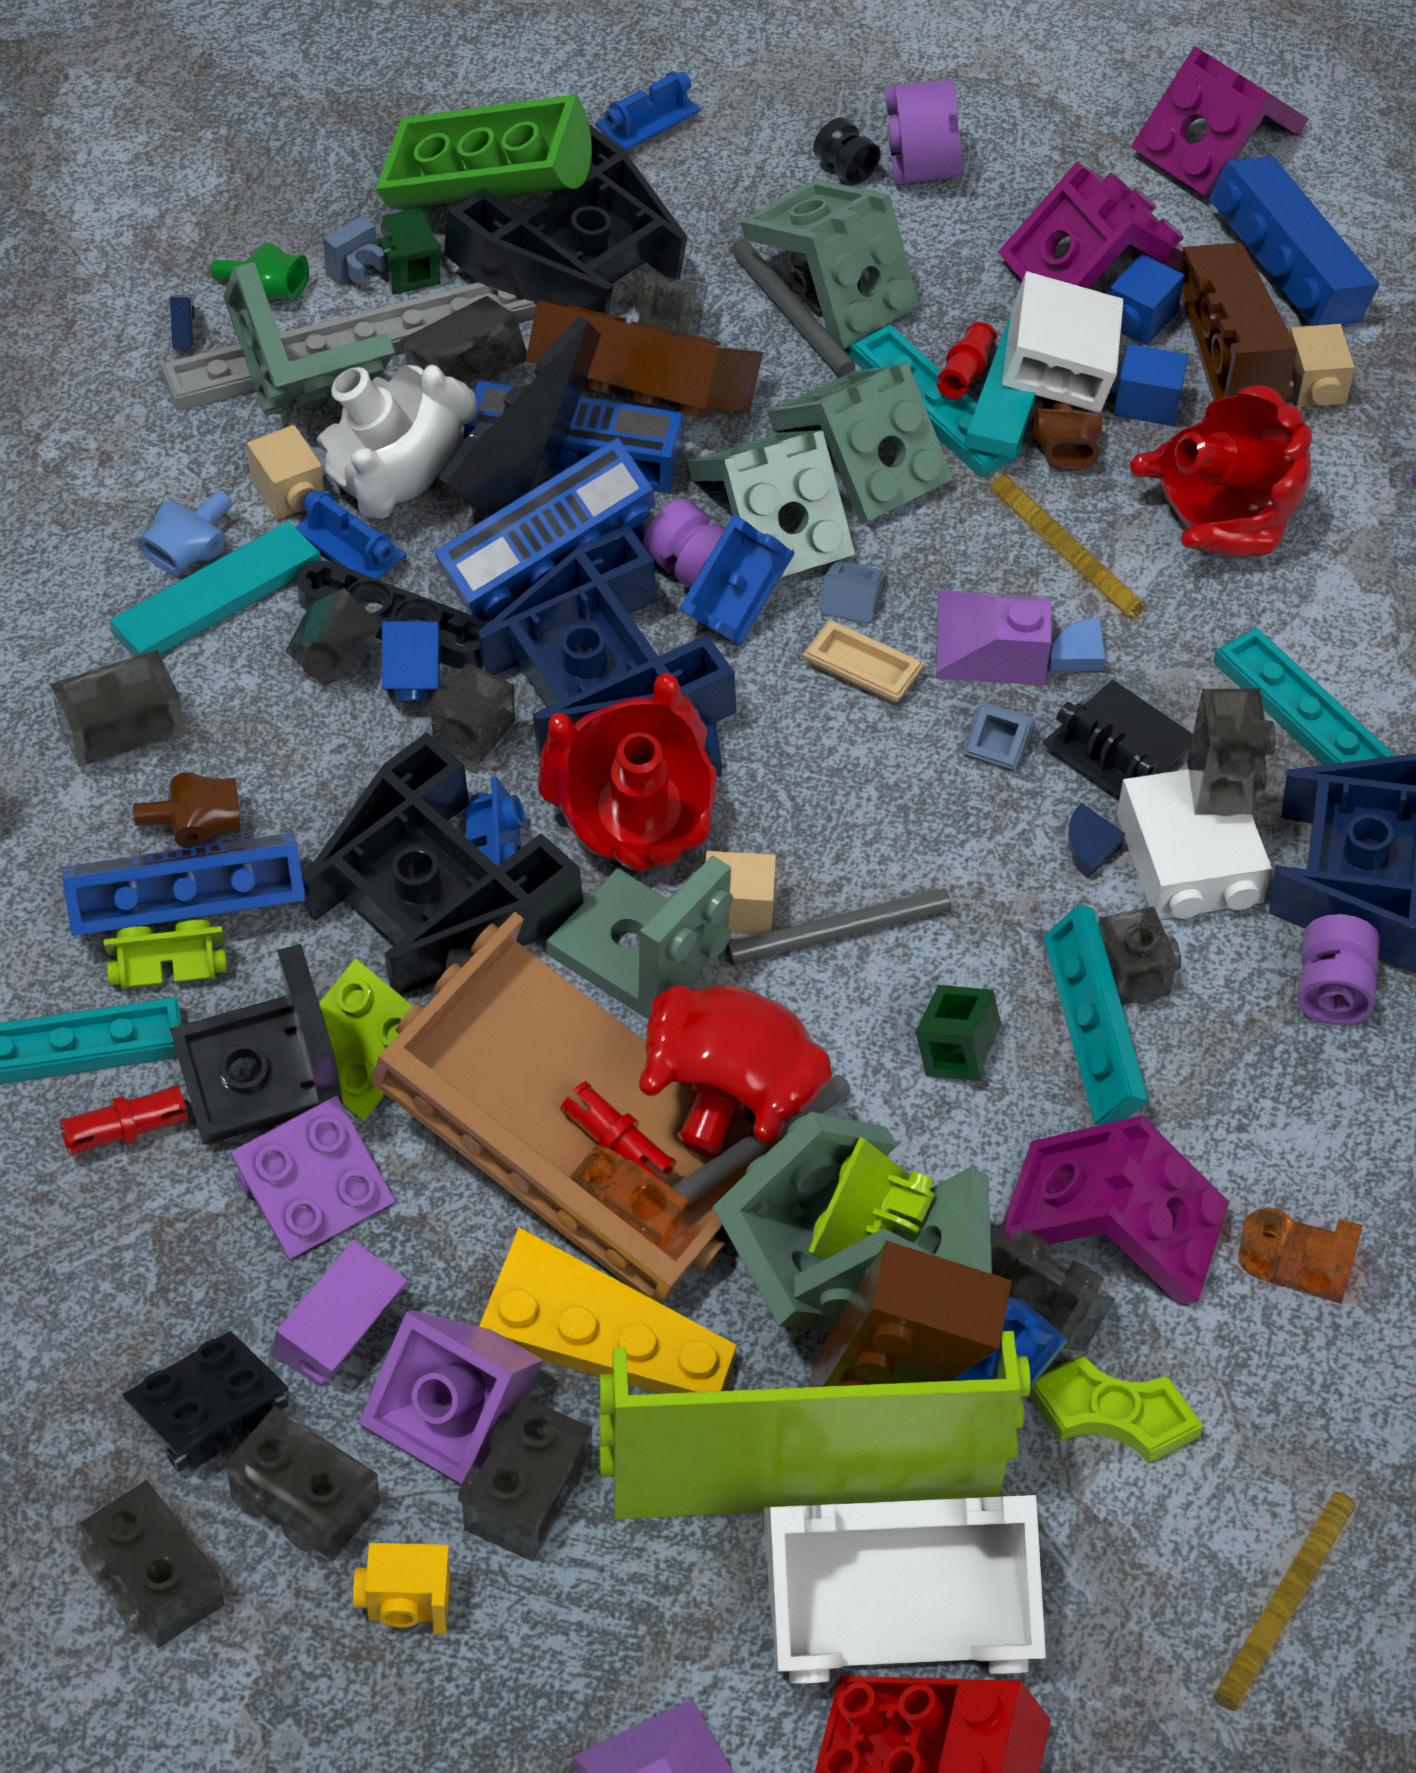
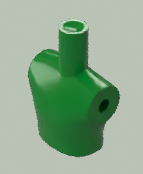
[211,243,309,301]

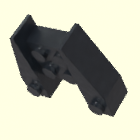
[444,124,687,314]
[302,732,583,995]

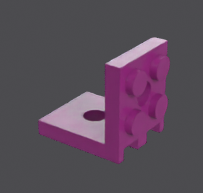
[1131,46,1309,198]
[998,161,1184,289]
[997,1115,1229,1305]

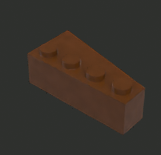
[1179,242,1297,403]
[525,300,763,418]
[809,1241,1012,1387]

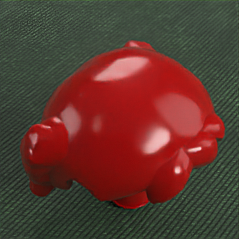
[1130,385,1312,558]
[538,673,717,872]
[638,984,833,1156]

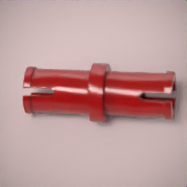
[936,321,997,399]
[560,1081,676,1191]
[59,1084,188,1157]

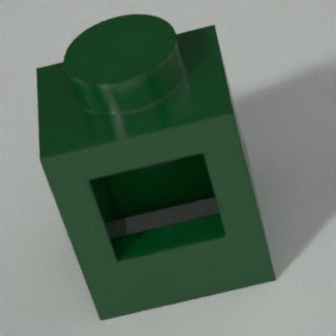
[377,207,441,295]
[915,985,1001,1081]

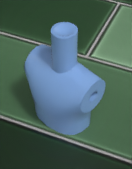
[138,490,233,576]

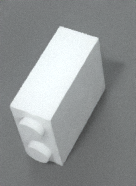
[1002,271,1123,413]
[1117,763,1272,920]

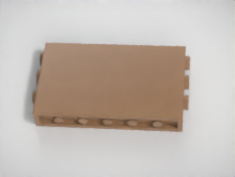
[371,912,789,1305]

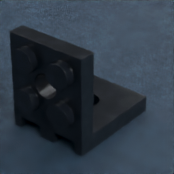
[170,944,343,1145]

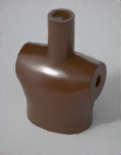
[1031,399,1102,470]
[133,772,240,848]

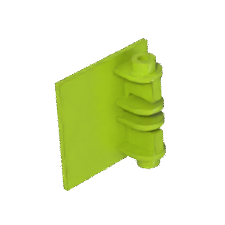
[319,958,413,1121]
[808,1137,935,1261]

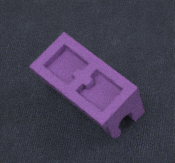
[270,1240,408,1386]

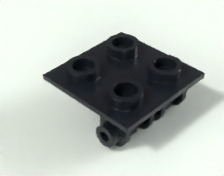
[1043,679,1199,797]
[122,1331,289,1472]

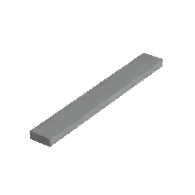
[160,282,537,411]

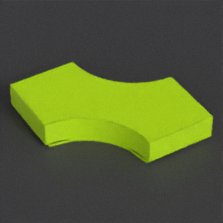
[1029,1355,1204,1464]

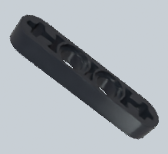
[297,561,486,670]

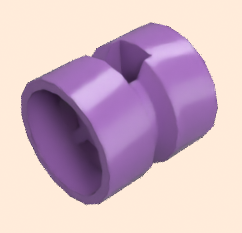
[643,499,725,589]
[1297,914,1380,1025]

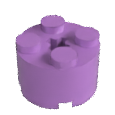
[884,79,963,185]

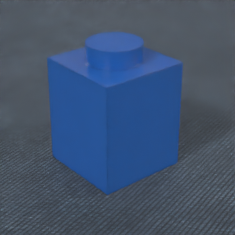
[1109,254,1185,345]
[1109,344,1189,427]
[382,622,440,701]

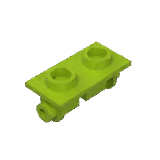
[103,920,227,990]

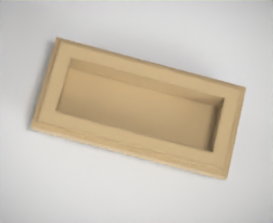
[802,619,925,704]

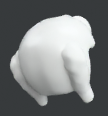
[317,365,478,519]

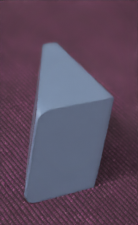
[819,560,886,623]
[963,701,1036,771]

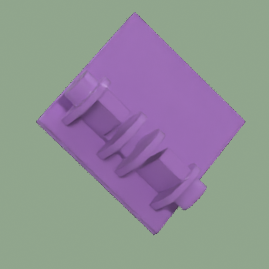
[230,1096,396,1260]

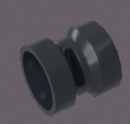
[813,117,881,186]

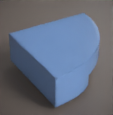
[1049,618,1106,672]

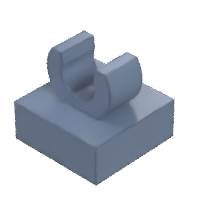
[323,215,385,285]

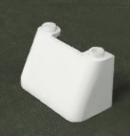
[764,1495,1046,1683]

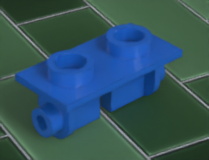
[595,71,700,152]
[295,490,407,579]
[465,776,526,866]

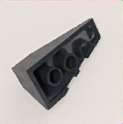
[438,316,601,516]

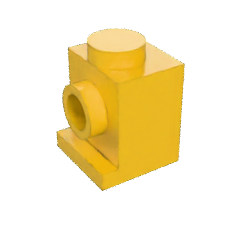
[353,1543,451,1635]

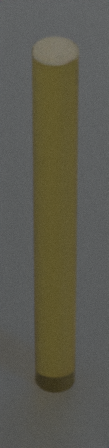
[991,474,1145,619]
[1213,1492,1356,1711]

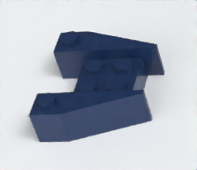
[477,524,736,758]
[1269,753,1416,972]

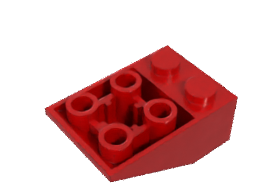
[815,1676,1051,1773]

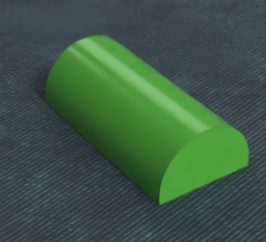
[375,94,592,210]

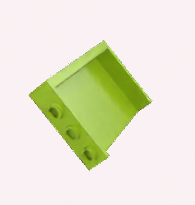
[599,1331,1030,1519]

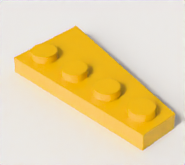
[479,1227,737,1394]

